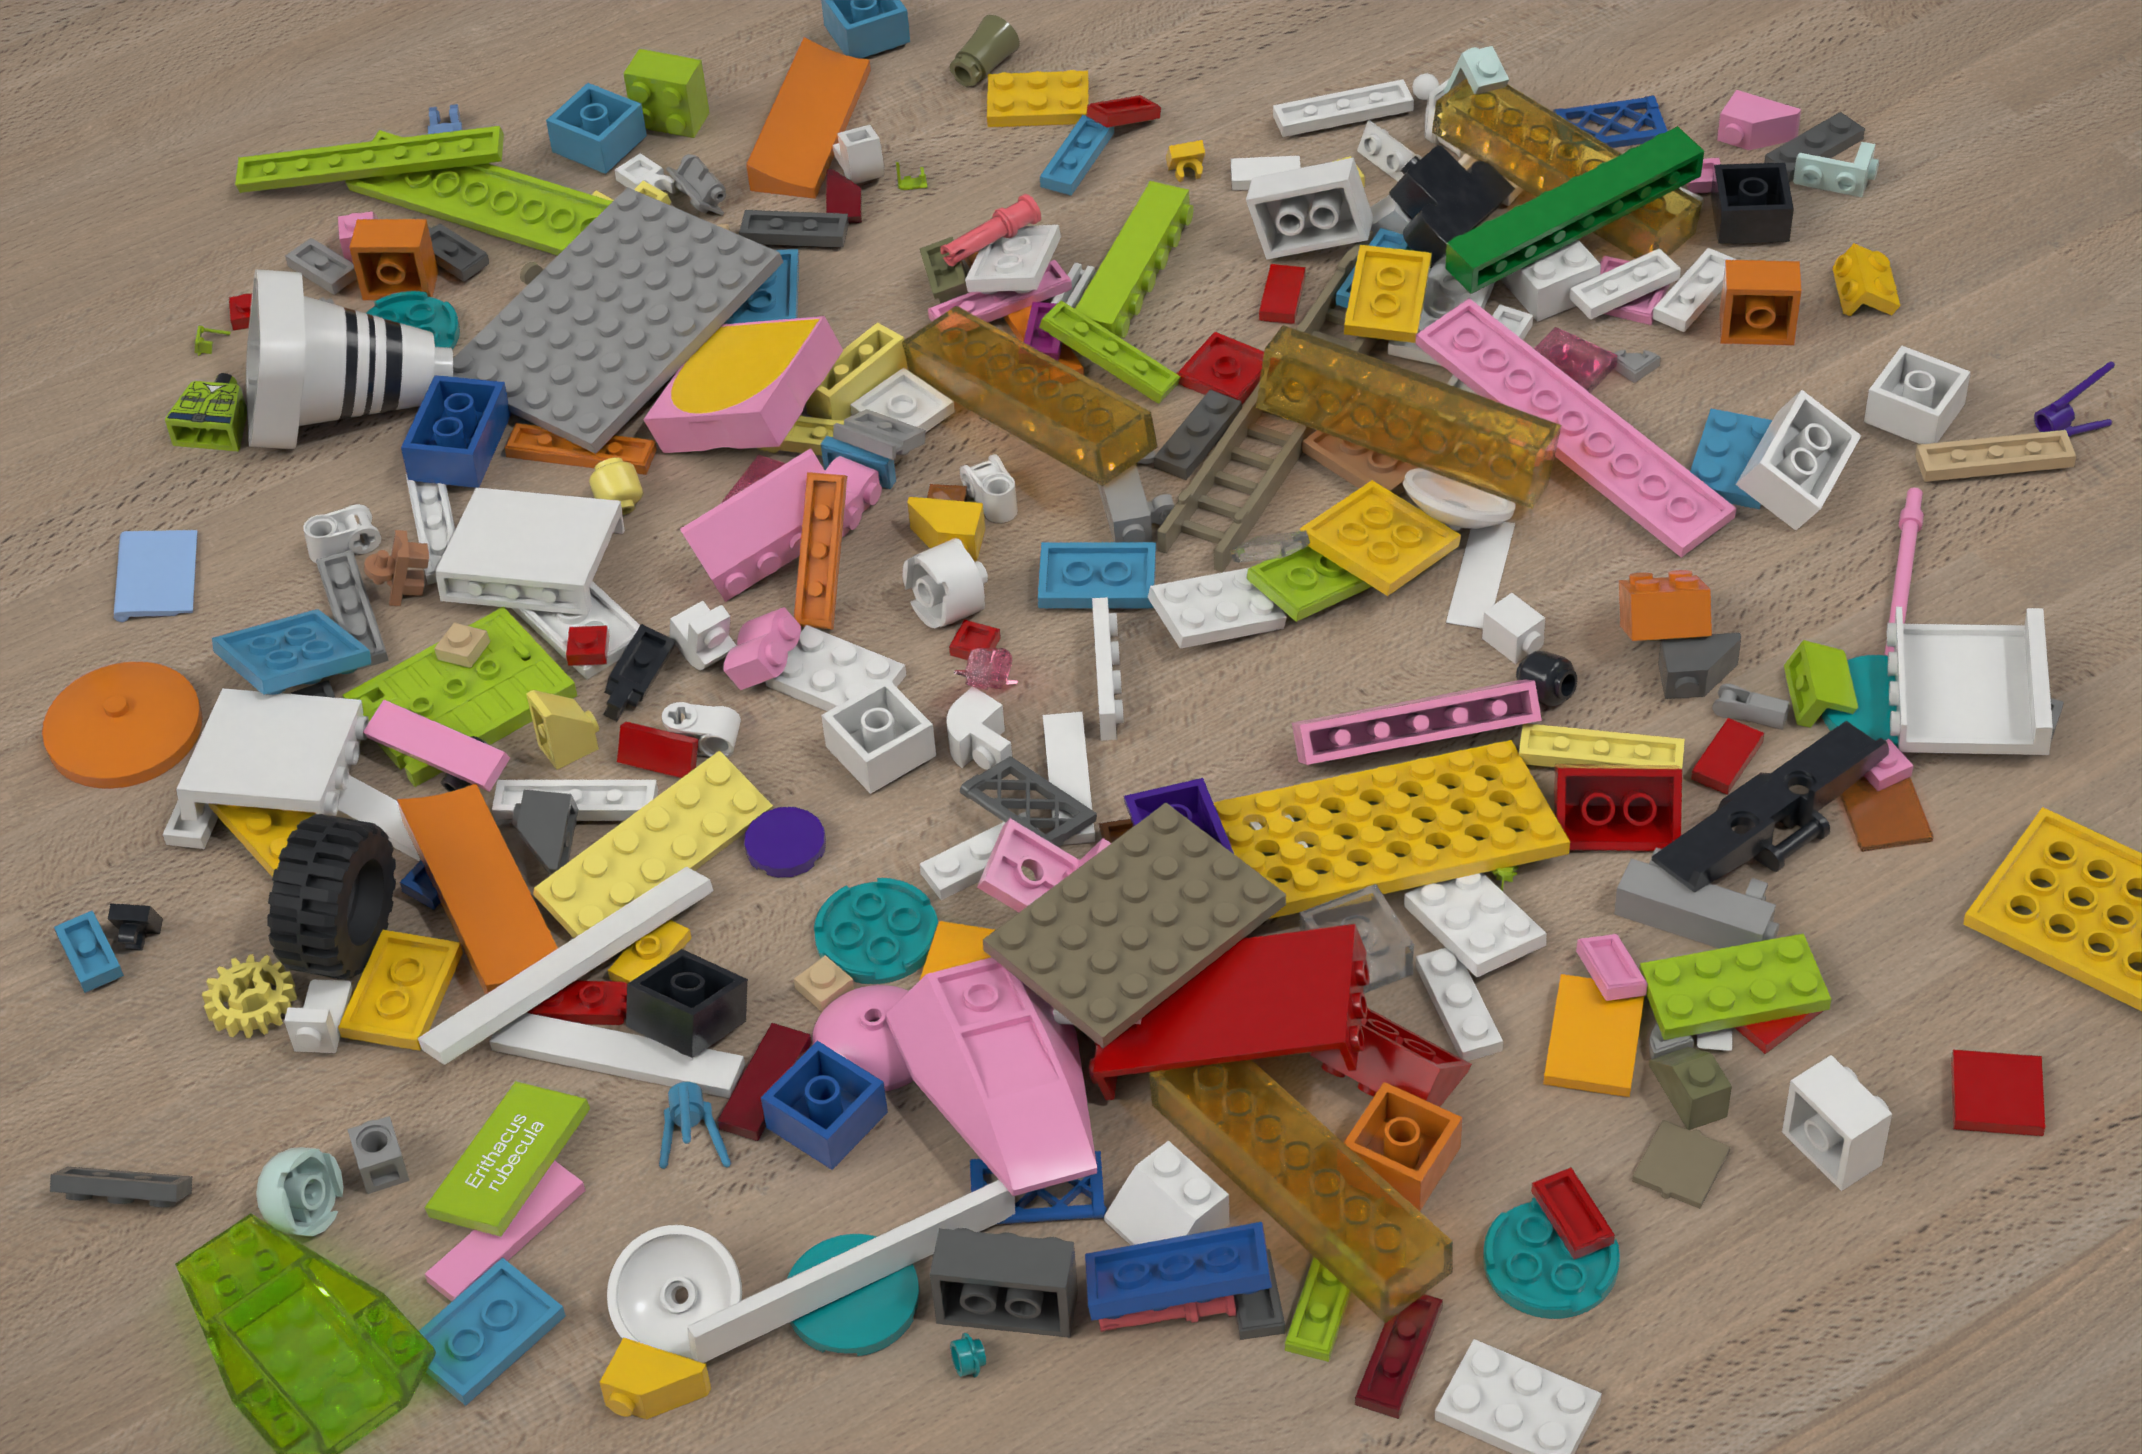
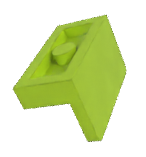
[1784,640,1858,728]

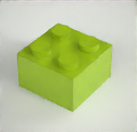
[623,49,710,138]

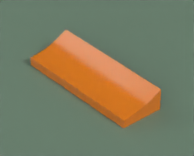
[746,37,871,199]
[397,784,558,995]

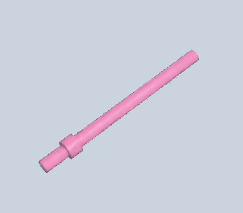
[1884,488,1924,656]

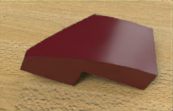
[826,169,862,223]

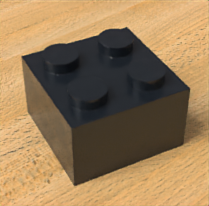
[1711,162,1794,244]
[626,949,748,1058]

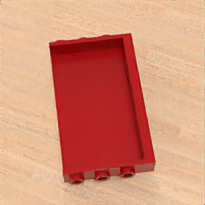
[1089,924,1370,1101]

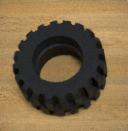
[267,814,396,980]

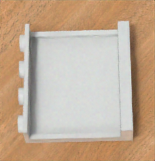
[435,487,625,615]
[1887,607,2053,755]
[176,688,369,821]

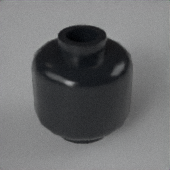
[1516,650,1578,706]

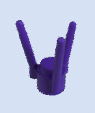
[2034,361,2115,437]

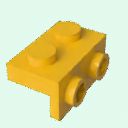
[1832,243,1901,316]

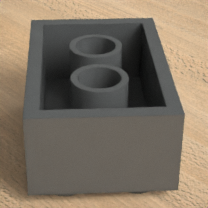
[930,1228,1078,1338]

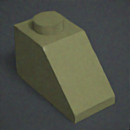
[1649,1047,1732,1130]

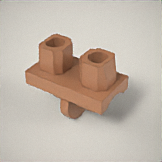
[363,530,429,606]

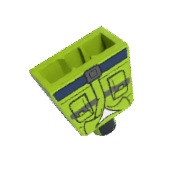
[165,373,247,452]

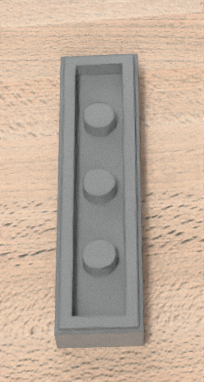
[316,550,389,670]

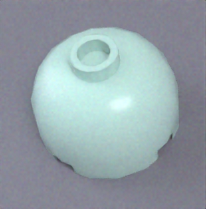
[256,1147,344,1236]

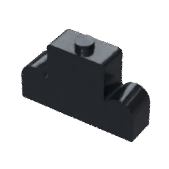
[1389,145,1515,268]

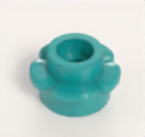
[950,1333,986,1378]

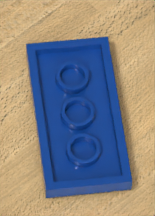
[1085,1222,1272,1321]

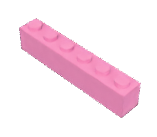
[1292,679,1542,765]

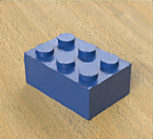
[401,375,511,488]

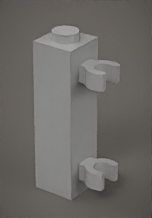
[1087,423,1174,542]
[1614,847,1780,949]

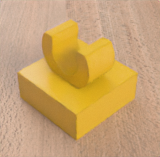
[1166,140,1205,182]

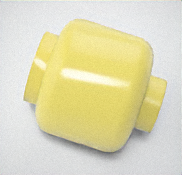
[589,458,643,515]

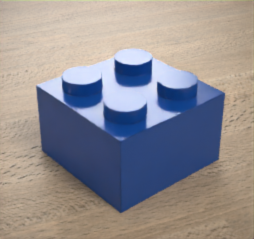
[761,1040,888,1170]

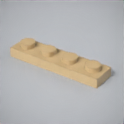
[1915,430,2076,482]

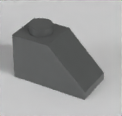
[1658,632,1741,699]
[513,790,579,875]

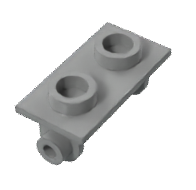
[666,154,726,216]

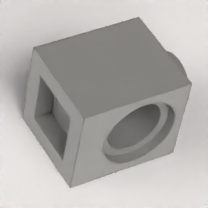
[347,1116,410,1194]

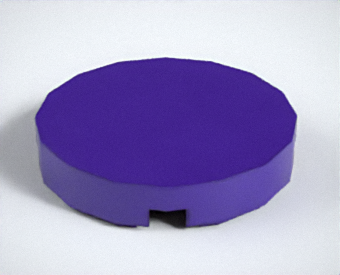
[744,807,826,878]

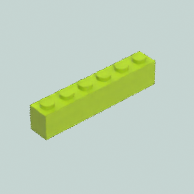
[1075,181,1194,338]

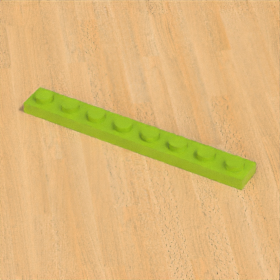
[235,126,504,193]

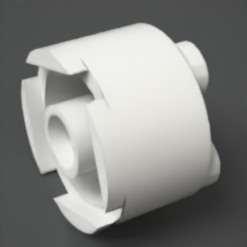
[903,538,988,629]

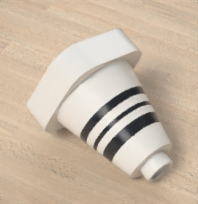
[246,269,453,449]

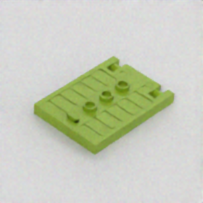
[342,606,578,787]

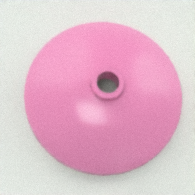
[812,985,913,1091]

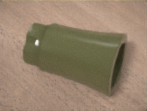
[949,15,1020,87]

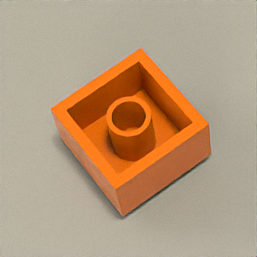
[349,219,439,300]
[1719,260,1802,345]
[1619,570,1712,641]
[1341,1082,1463,1212]

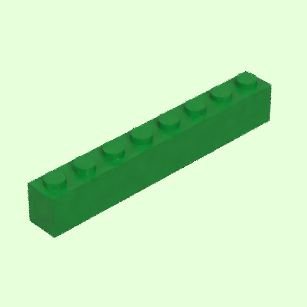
[1445,126,1705,294]

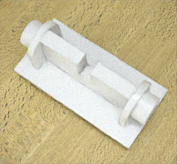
[1357,120,1422,181]

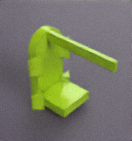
[896,162,928,190]
[194,325,231,356]
[1492,866,1519,891]

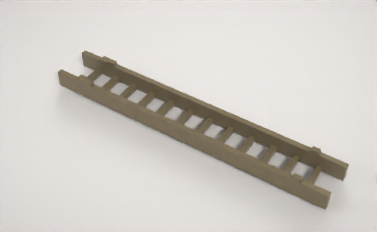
[1157,231,1379,573]

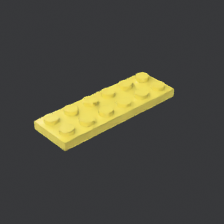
[533,750,773,938]

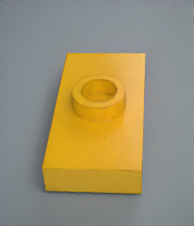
[608,920,692,983]

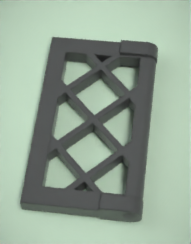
[960,756,1097,847]

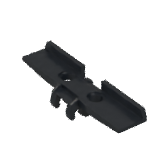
[1652,721,1889,892]

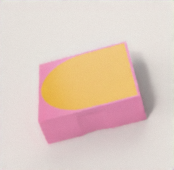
[643,316,843,453]

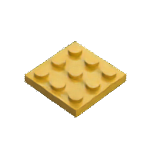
[1298,480,1461,596]

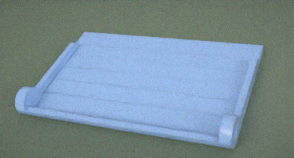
[113,530,197,622]

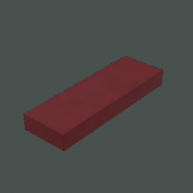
[717,1023,812,1141]
[1355,1287,1443,1419]

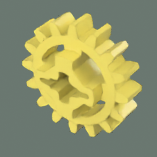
[202,954,297,1038]

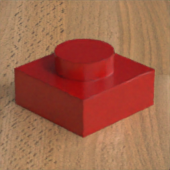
[229,293,252,331]
[566,625,610,666]

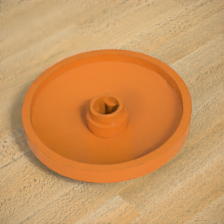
[42,662,203,789]

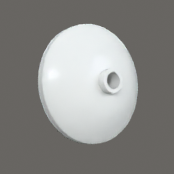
[1403,468,1515,531]
[607,1225,742,1360]

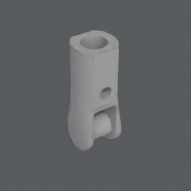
[1712,684,1790,730]

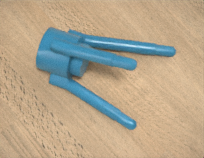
[659,1082,731,1169]

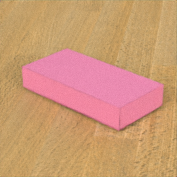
[1576,934,1648,1001]

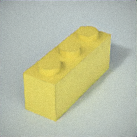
[806,322,908,421]

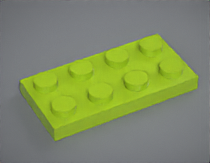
[1639,933,1832,1040]

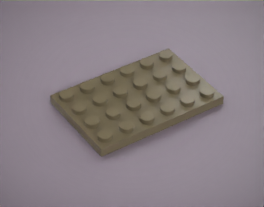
[983,803,1286,1048]

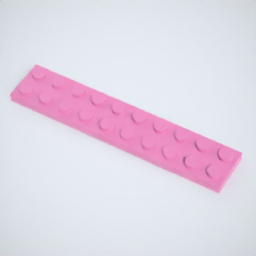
[1416,298,1737,558]

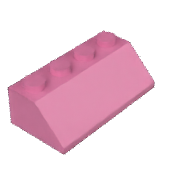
[680,448,855,602]

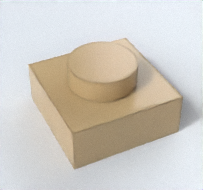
[434,623,490,668]
[794,955,854,1012]

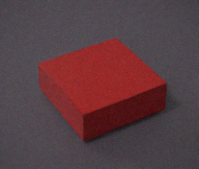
[949,619,1001,665]

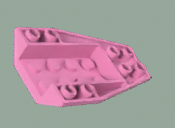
[886,957,1097,1196]

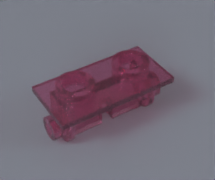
[954,648,1018,690]

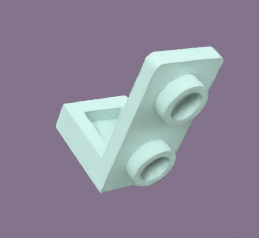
[1444,46,1509,98]
[1793,142,1879,197]

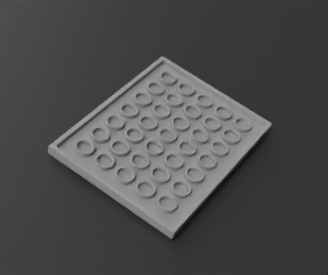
[453,187,783,454]

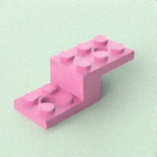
[977,818,1111,912]

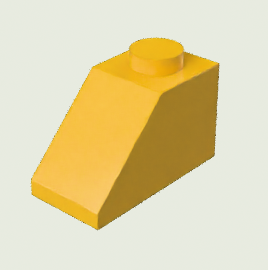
[907,497,985,562]
[599,1337,711,1420]

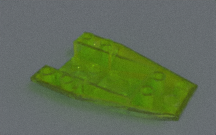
[175,1213,436,1454]

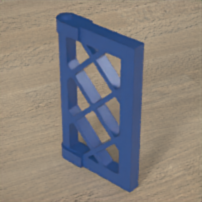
[1553,95,1668,154]
[970,1151,1107,1225]

